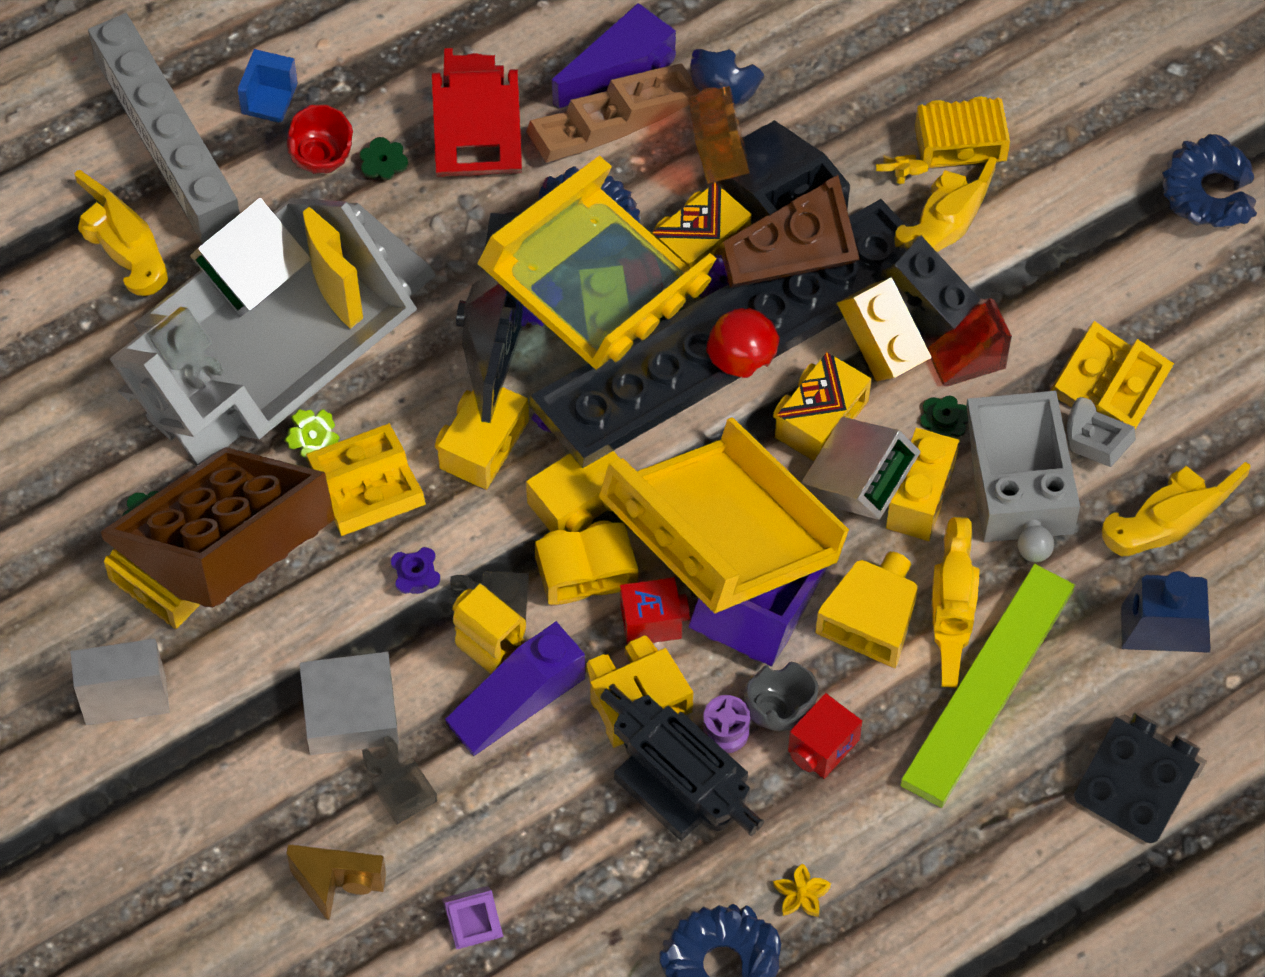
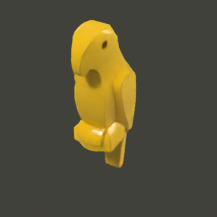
[895,157,997,252]
[74,170,168,296]
[1102,462,1251,557]
[931,517,980,688]

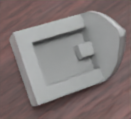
[1067,397,1136,467]

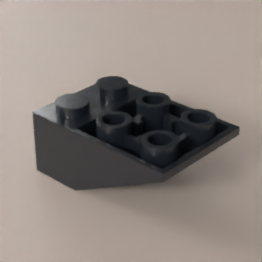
[704,120,850,224]

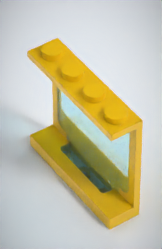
[477,155,717,370]

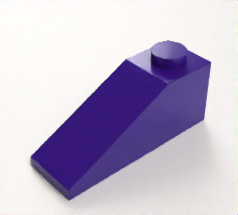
[552,3,676,109]
[445,621,585,756]

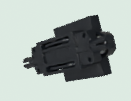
[600,684,764,841]

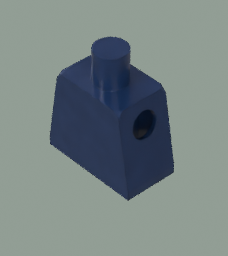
[1121,571,1211,653]

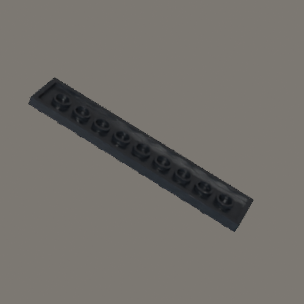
[529,199,907,468]

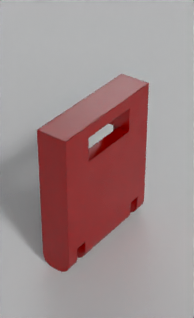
[432,69,522,177]

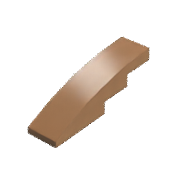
[526,63,702,163]

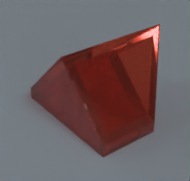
[927,298,1012,386]

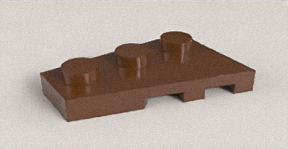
[720,175,859,288]

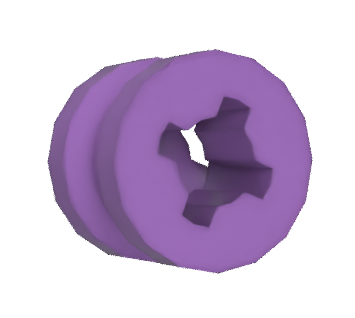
[703,695,750,753]

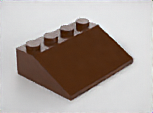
[101,447,335,608]

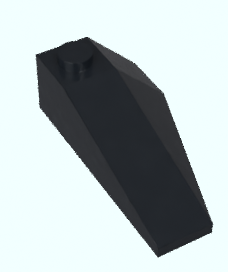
[456,274,524,423]

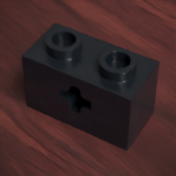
[871,235,981,339]

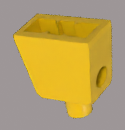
[815,551,918,668]

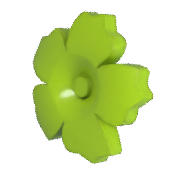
[284,409,340,462]

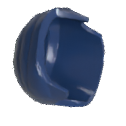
[690,49,765,109]

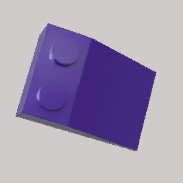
[689,567,828,667]

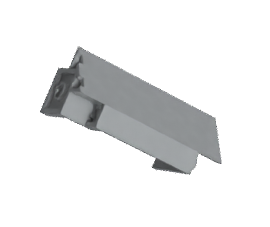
[110,198,436,466]

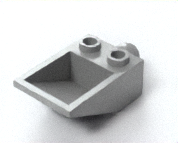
[966,391,1080,562]

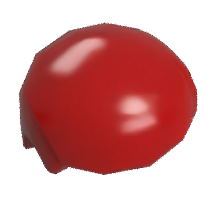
[286,104,353,174]
[706,308,780,378]

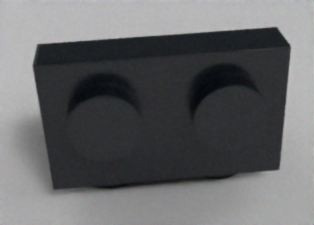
[1074,712,1207,843]

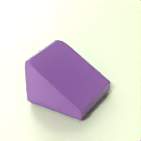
[442,886,503,949]

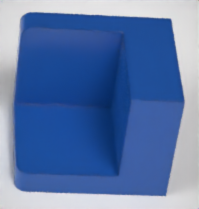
[238,49,298,123]

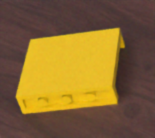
[599,417,849,614]

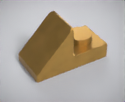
[286,844,386,920]

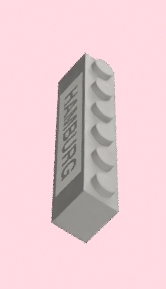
[88,13,240,244]

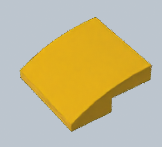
[303,207,363,329]
[1050,321,1174,430]
[306,423,426,536]

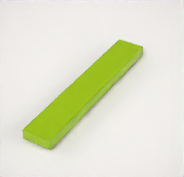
[901,564,1075,808]

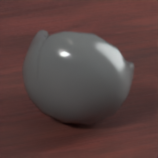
[743,661,819,731]

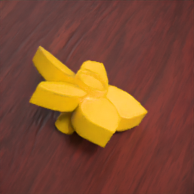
[876,155,928,184]
[773,863,831,917]

